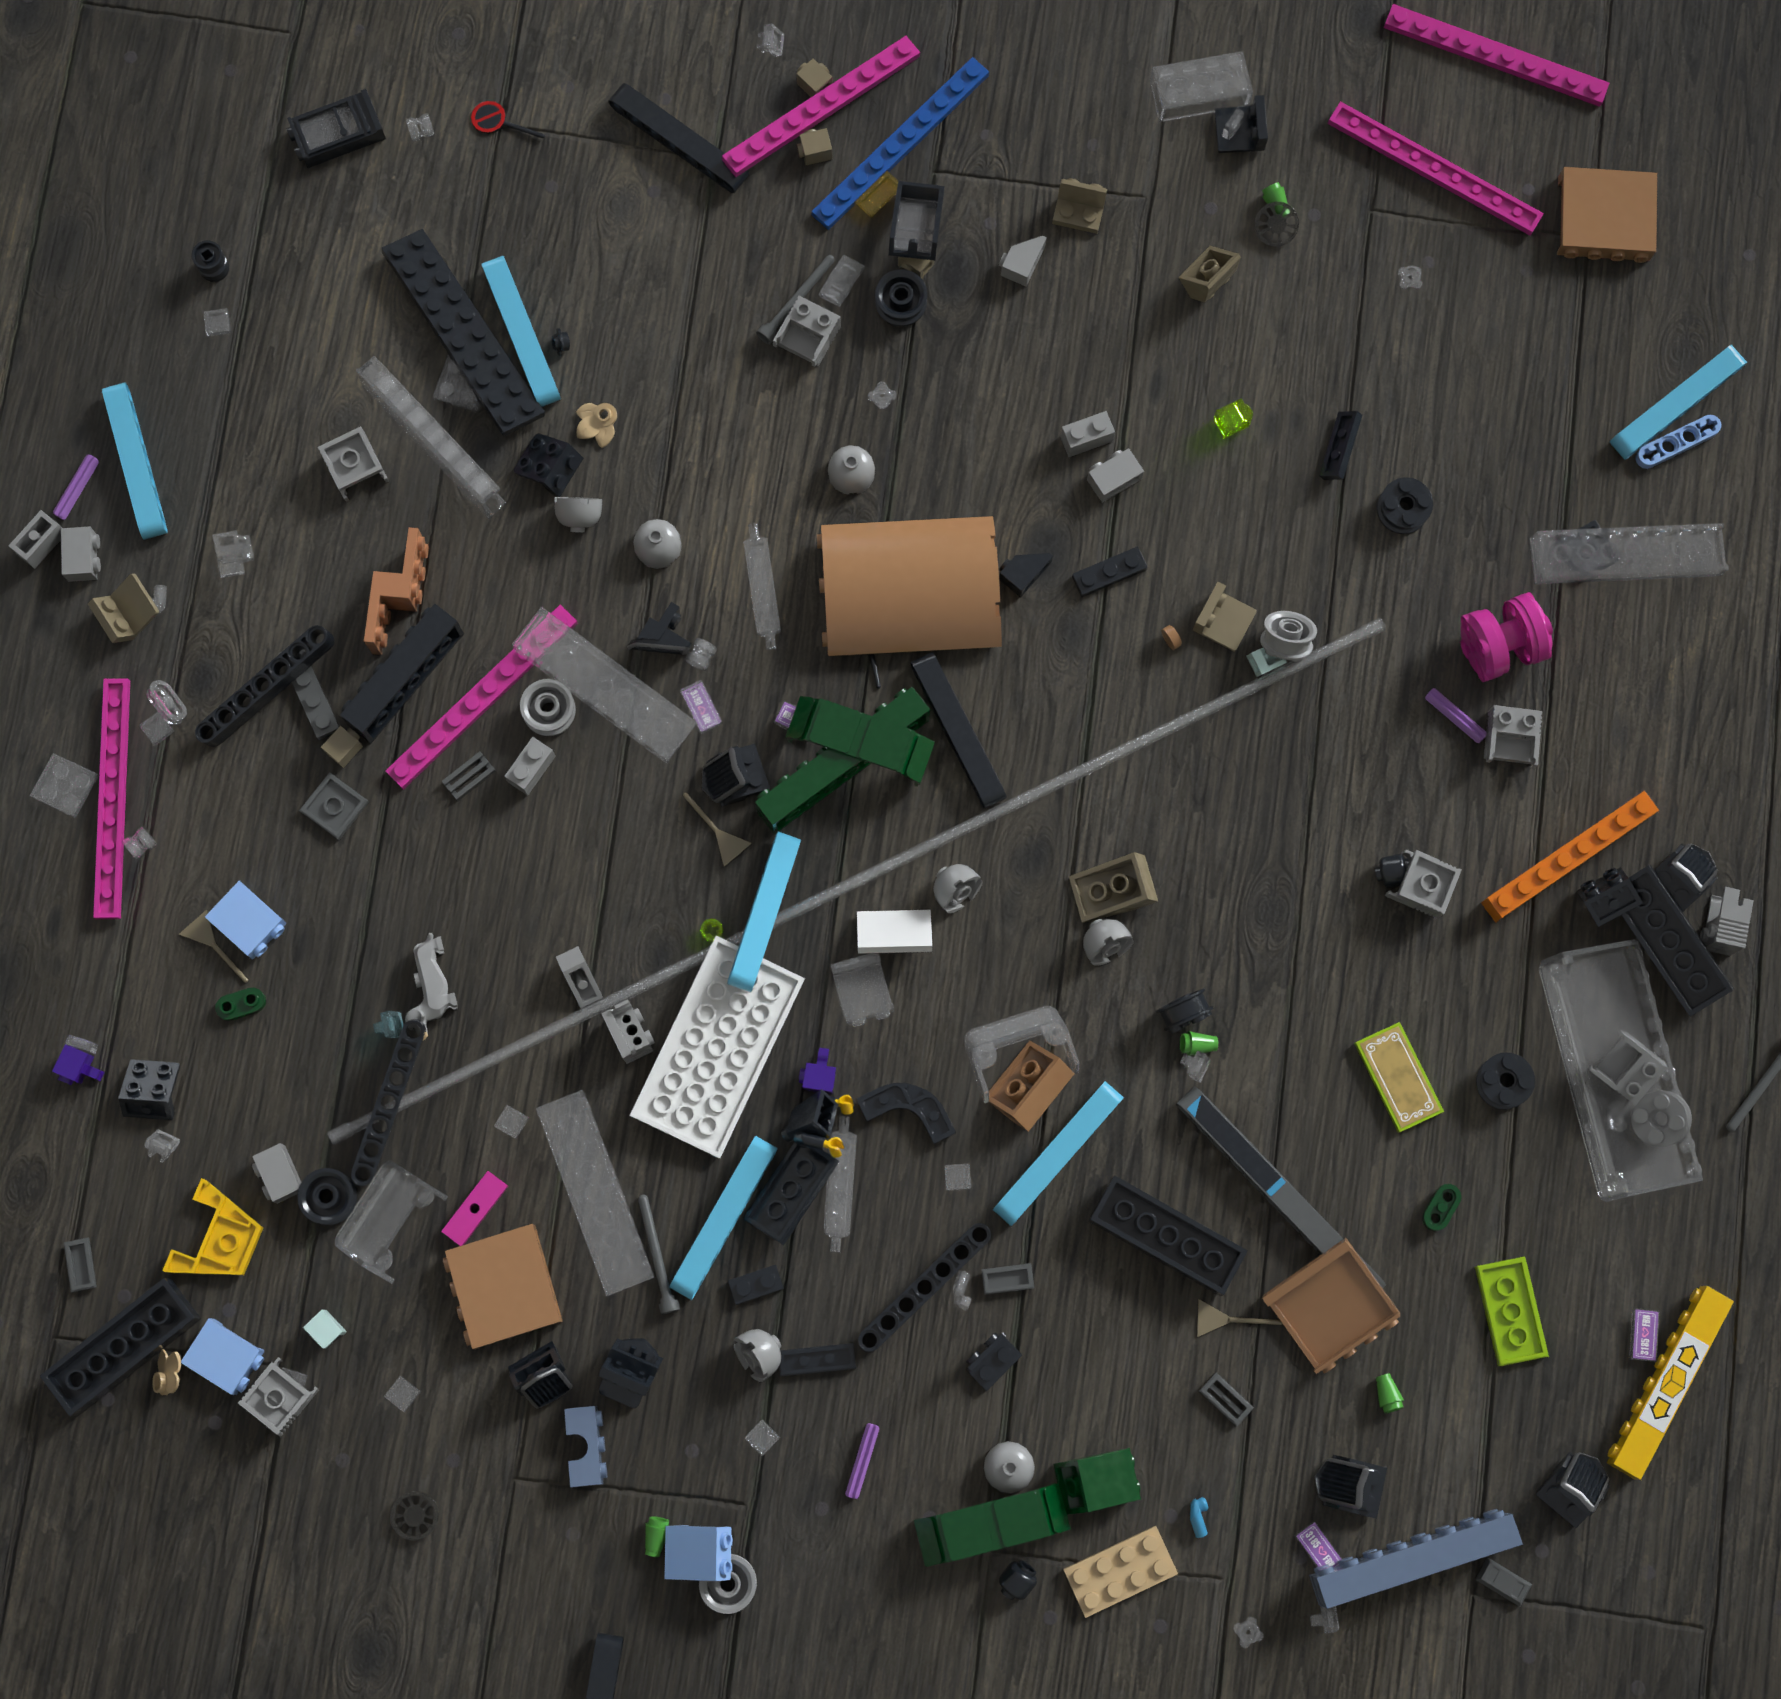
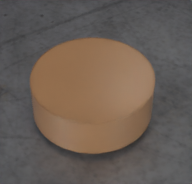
[1161,625,1182,650]

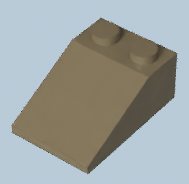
[1069,852,1158,923]

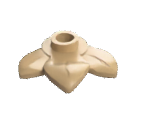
[576,403,617,448]
[153,1349,181,1395]

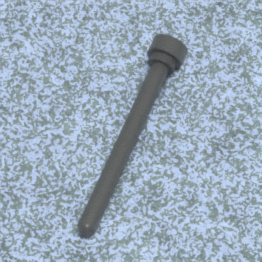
[756,255,835,345]
[1726,1052,1781,1132]
[638,1195,680,1315]

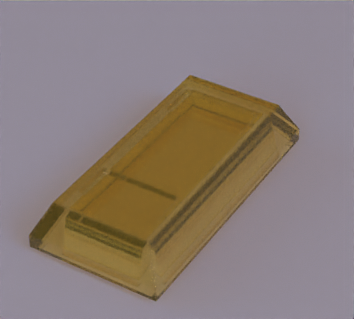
[855,171,898,218]

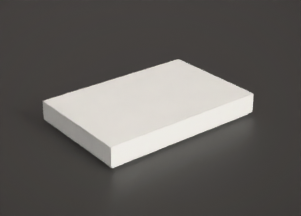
[857,910,932,953]

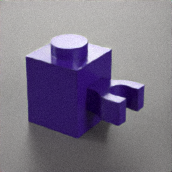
[52,1044,105,1085]
[799,1048,836,1095]

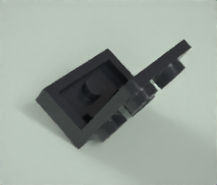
[514,433,584,497]

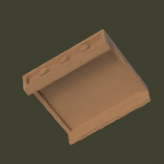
[1557,167,1657,263]
[443,1224,563,1350]
[1262,1238,1400,1374]

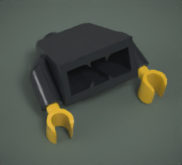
[781,1089,854,1158]

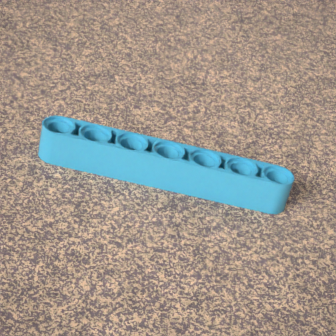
[481,256,561,407]
[1609,345,1747,460]
[102,382,168,540]
[727,831,801,992]
[993,1081,1124,1226]
[669,1136,778,1300]

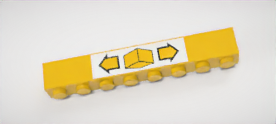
[1607,1286,1734,1480]

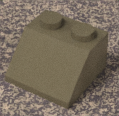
[1178,246,1241,302]

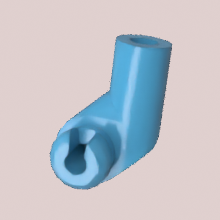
[1190,1497,1208,1538]

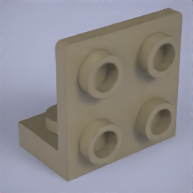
[1052,178,1107,234]
[88,574,159,643]
[1193,582,1257,652]

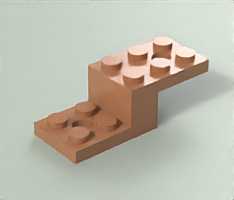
[364,527,429,655]

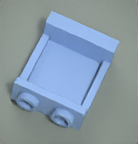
[205,881,286,959]
[181,1318,264,1395]
[665,1525,733,1581]

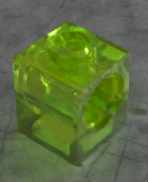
[1213,398,1253,439]

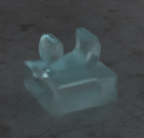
[373,1011,404,1038]

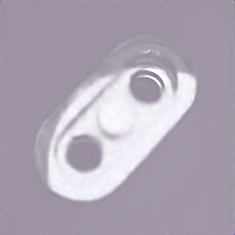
[146,680,187,725]

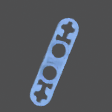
[1636,415,1721,469]

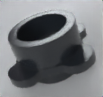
[551,328,570,356]

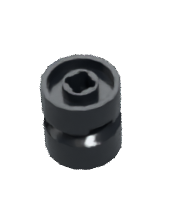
[192,240,229,282]

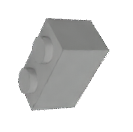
[1060,411,1115,457]
[1087,448,1144,503]
[9,510,62,569]
[61,527,101,582]
[504,737,556,796]
[252,1143,302,1204]

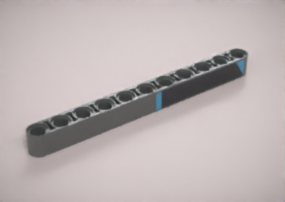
[1176,1086,1386,1288]

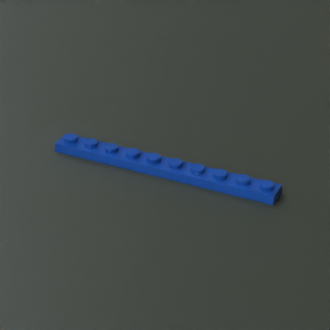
[811,57,989,230]

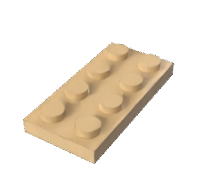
[1063,1526,1178,1618]

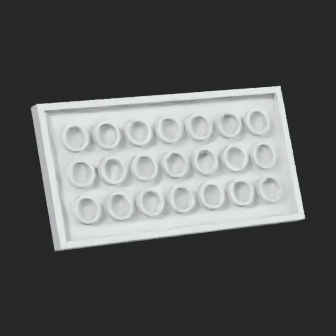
[629,936,805,1158]

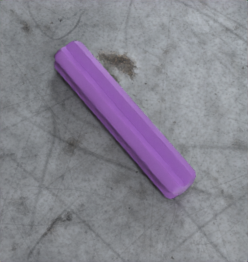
[53,454,99,520]
[1425,688,1487,743]
[845,1423,879,1499]

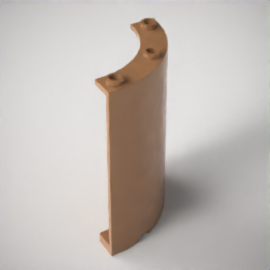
[817,516,1002,656]

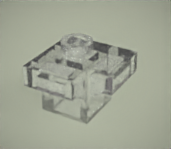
[212,531,254,578]

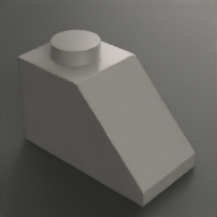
[999,236,1047,286]
[556,946,603,1008]

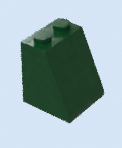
[1053,1448,1141,1514]

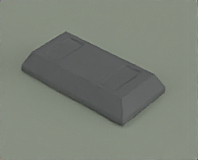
[64,1237,97,1292]
[981,1263,1034,1295]
[1475,1557,1532,1607]

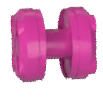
[1460,592,1553,682]

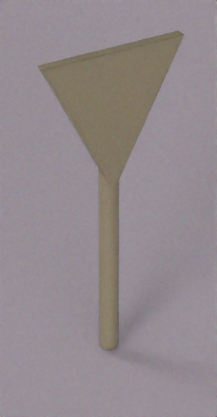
[683,793,752,867]
[179,910,248,983]
[1197,1299,1283,1337]

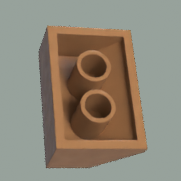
[984,1041,1075,1132]

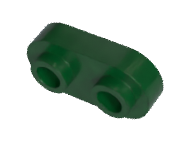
[215,987,266,1021]
[1422,1184,1461,1231]

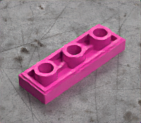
[441,1171,509,1246]

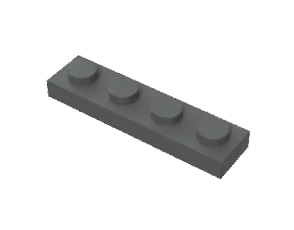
[279,650,339,740]

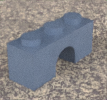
[564,1406,607,1487]

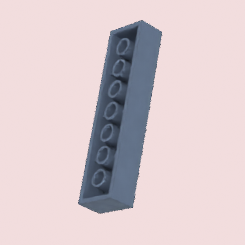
[1309,1509,1523,1609]

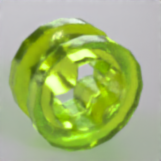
[701,918,723,942]

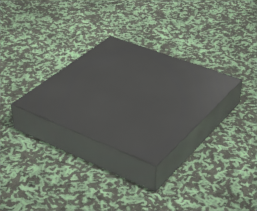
[299,772,369,840]

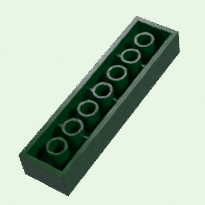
[755,687,930,835]

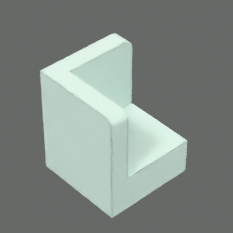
[1247,648,1287,677]
[303,1309,347,1349]

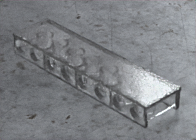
[356,356,506,519]
[1530,523,1729,584]
[512,607,697,764]
[536,1090,655,1296]

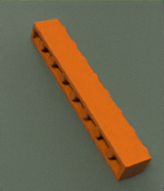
[1481,791,1659,923]

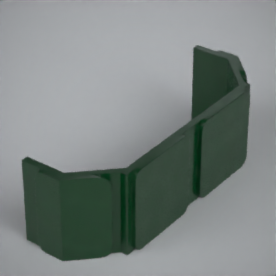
[785,696,935,787]
[914,1483,1071,1567]

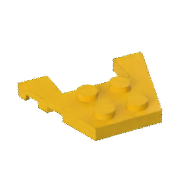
[162,1178,263,1275]

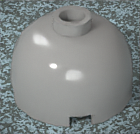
[828,445,875,494]
[554,497,602,532]
[633,519,682,569]
[933,864,982,913]
[1083,919,1134,965]
[734,1329,781,1382]
[984,1441,1035,1494]

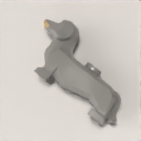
[405,933,458,1041]

